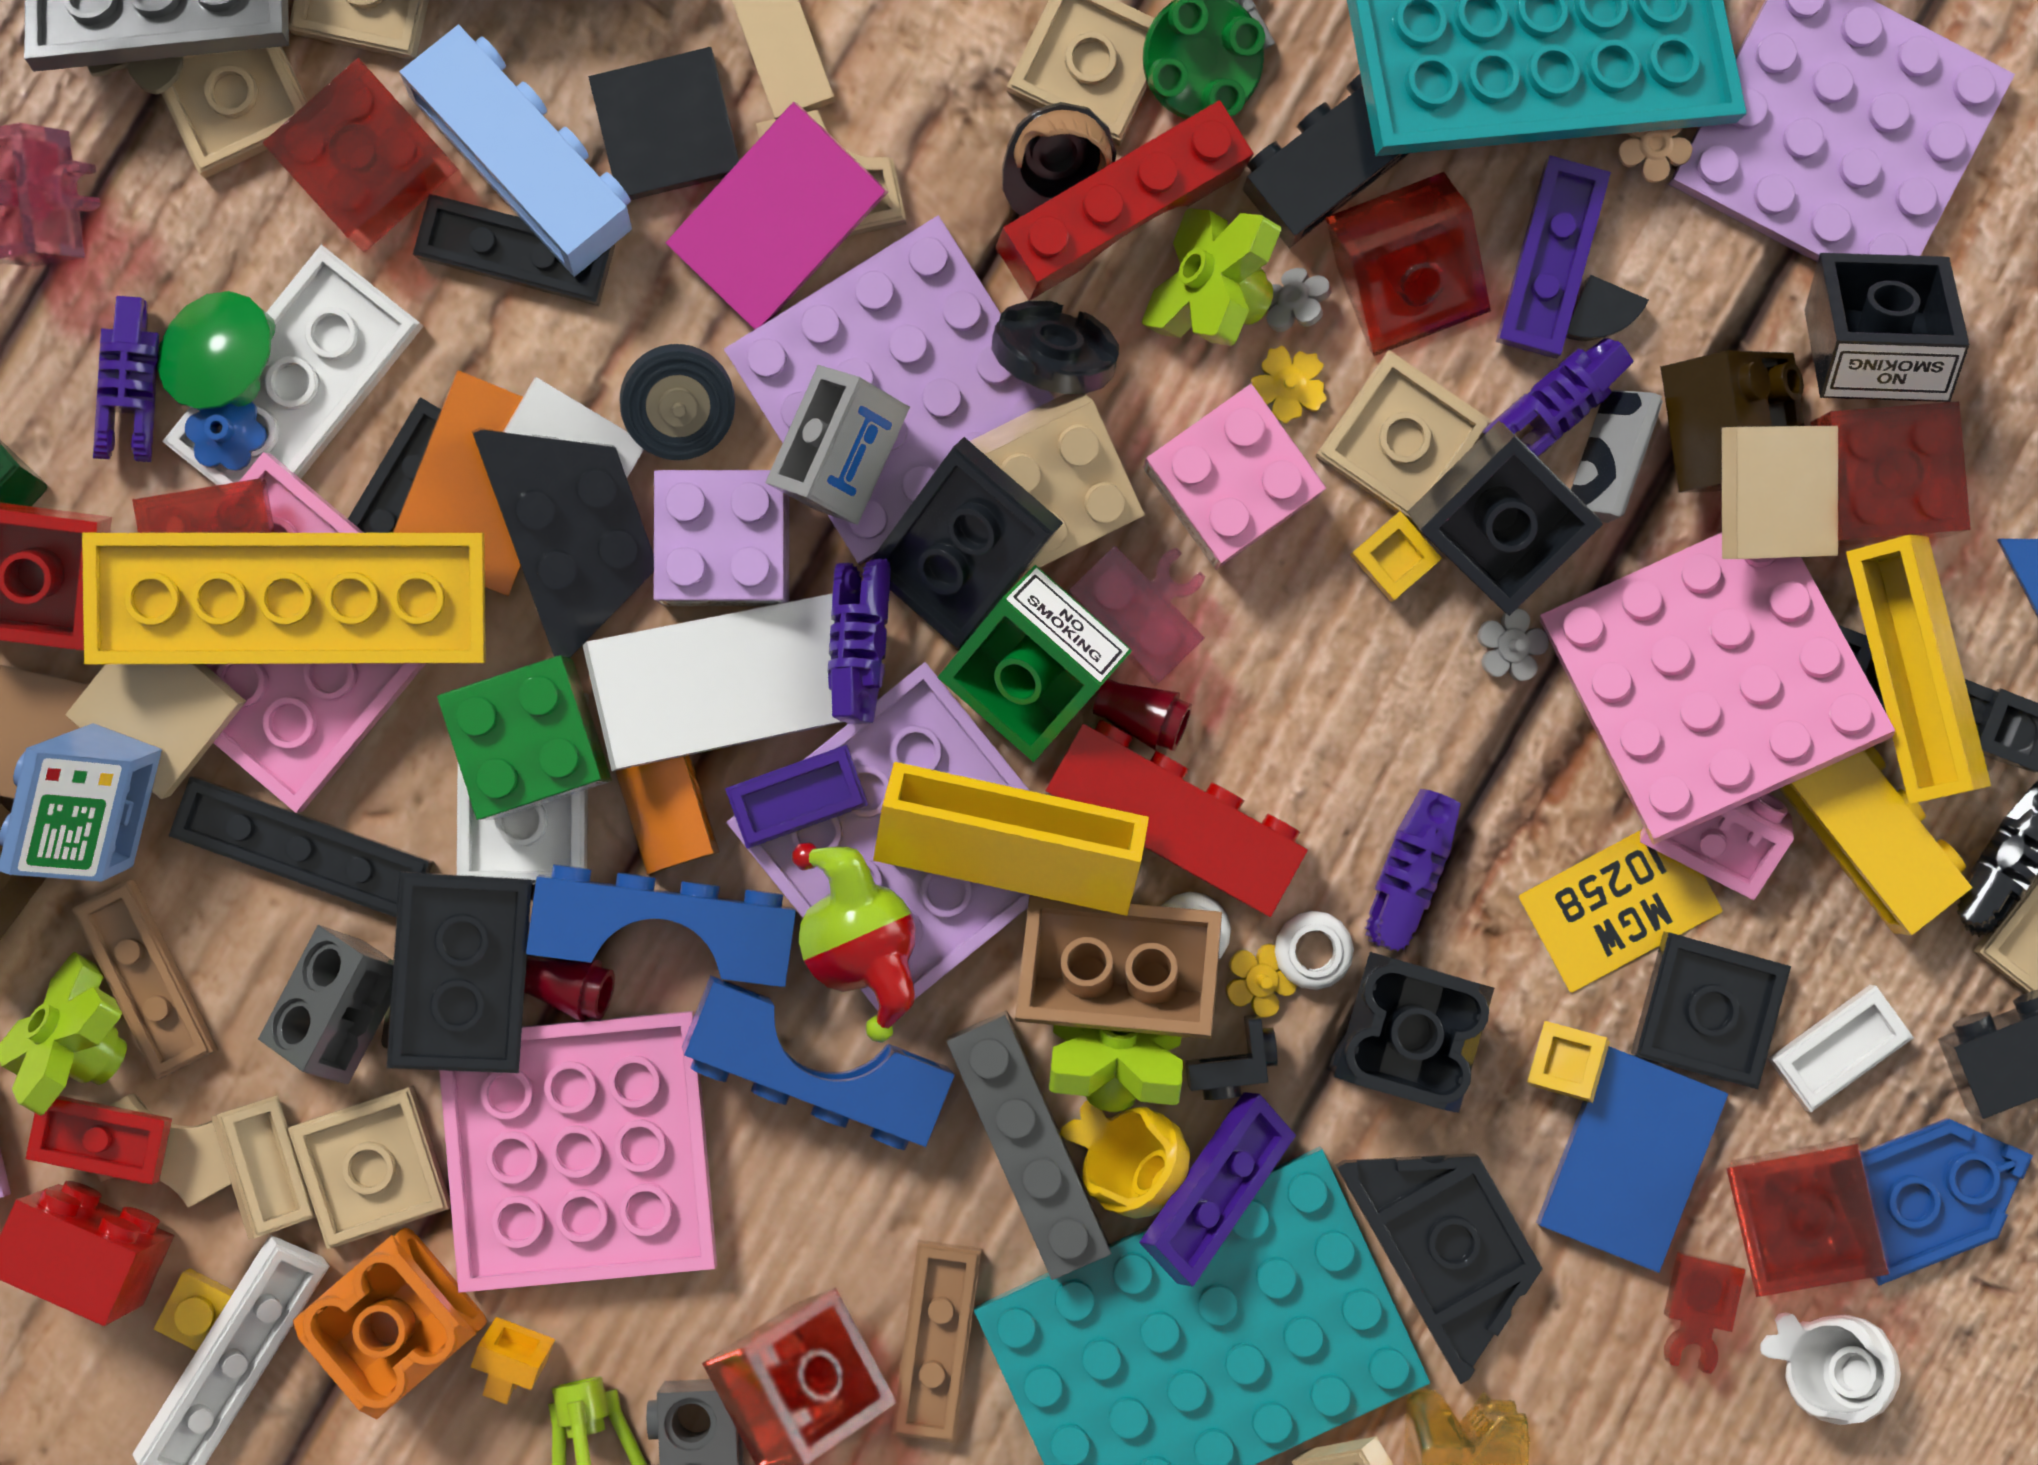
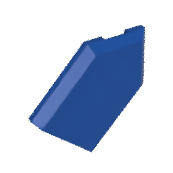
[1829,1118,2033,1286]

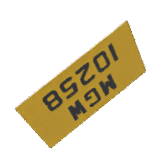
[1519,829,1723,993]

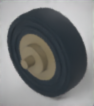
[619,344,735,460]

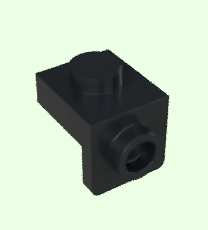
[1185,1014,1278,1100]

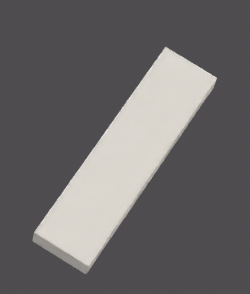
[132,1235,330,1465]

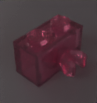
[0,122,100,267]
[1068,546,1205,687]

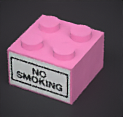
[1143,384,1326,570]

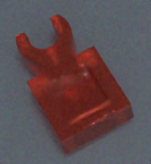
[1664,1251,1746,1374]

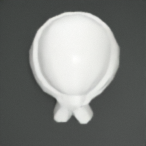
[1760,1312,1901,1425]

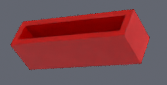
[1045,720,1308,917]

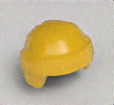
[1060,1100,1190,1219]

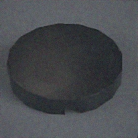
[991,301,1119,394]

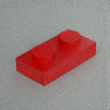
[25,1096,172,1185]

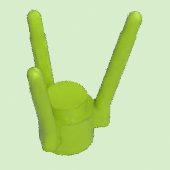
[548,1376,648,1465]

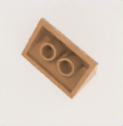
[1015,895,1222,1039]

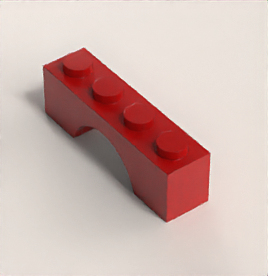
[996,100,1254,301]

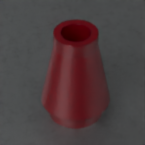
[1093,679,1192,751]
[524,955,615,1022]

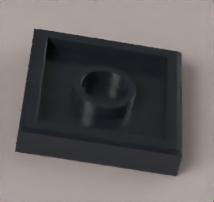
[588,47,740,200]
[1631,931,1791,1089]

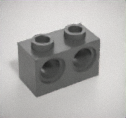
[258,925,393,1085]
[646,1378,744,1465]

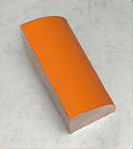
[615,755,720,875]

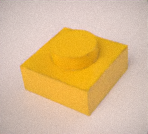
[1350,511,1442,602]
[1527,1021,1610,1103]
[154,1268,234,1351]

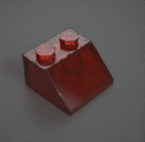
[1325,171,1491,356]

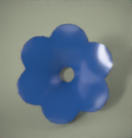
[185,401,267,471]

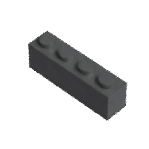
[946,1011,1111,1280]

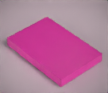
[665,102,889,329]

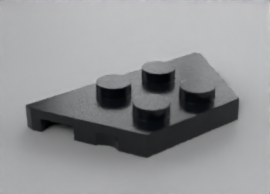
[472,428,654,658]
[1335,1153,1543,1385]

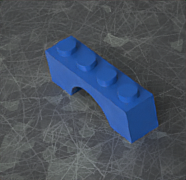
[526,864,796,987]
[682,975,955,1150]

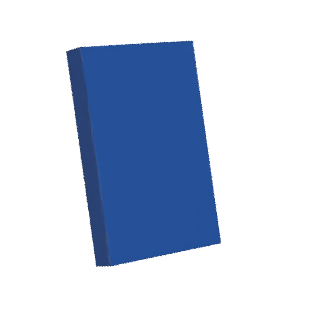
[1536,1046,1728,1273]

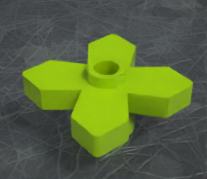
[1142,208,1281,346]
[0,952,127,1116]
[1049,1025,1183,1112]

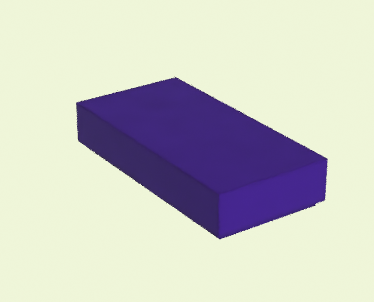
[725,745,869,849]

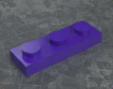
[1496,155,1611,359]
[1139,1092,1296,1287]

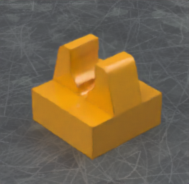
[471,1317,555,1405]

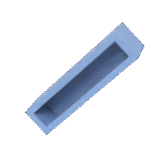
[399,24,632,277]

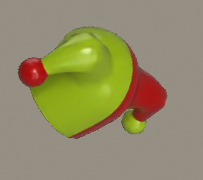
[792,842,916,1043]

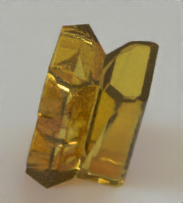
[1403,1388,1530,1465]

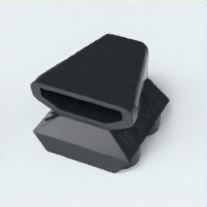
[1328,952,1495,1113]

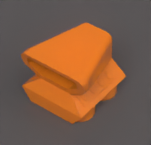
[293,1227,487,1420]

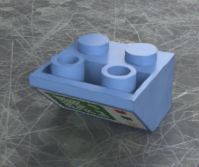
[0,723,162,882]

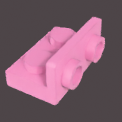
[1640,794,1794,900]

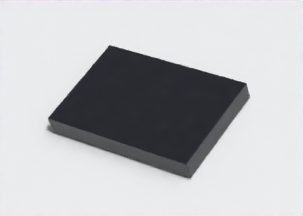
[871,437,1063,650]
[386,871,532,1073]

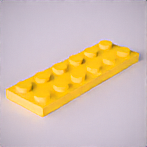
[82,533,486,664]

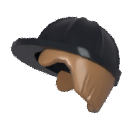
[1002,102,1117,216]

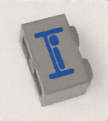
[765,365,910,525]

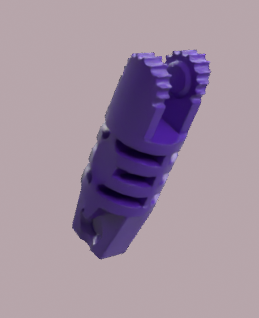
[93,296,159,462]
[1482,338,1634,457]
[827,559,891,725]
[1364,789,1461,952]

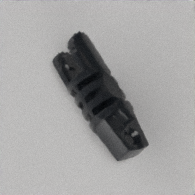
[1957,781,2038,938]

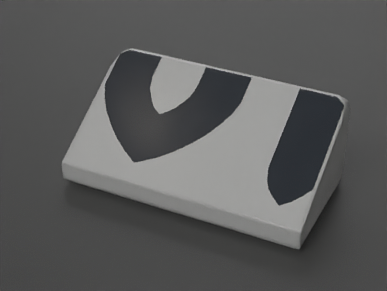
[1571,390,1663,523]

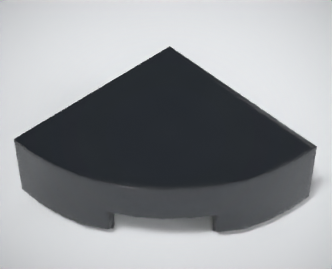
[1566,275,1649,341]

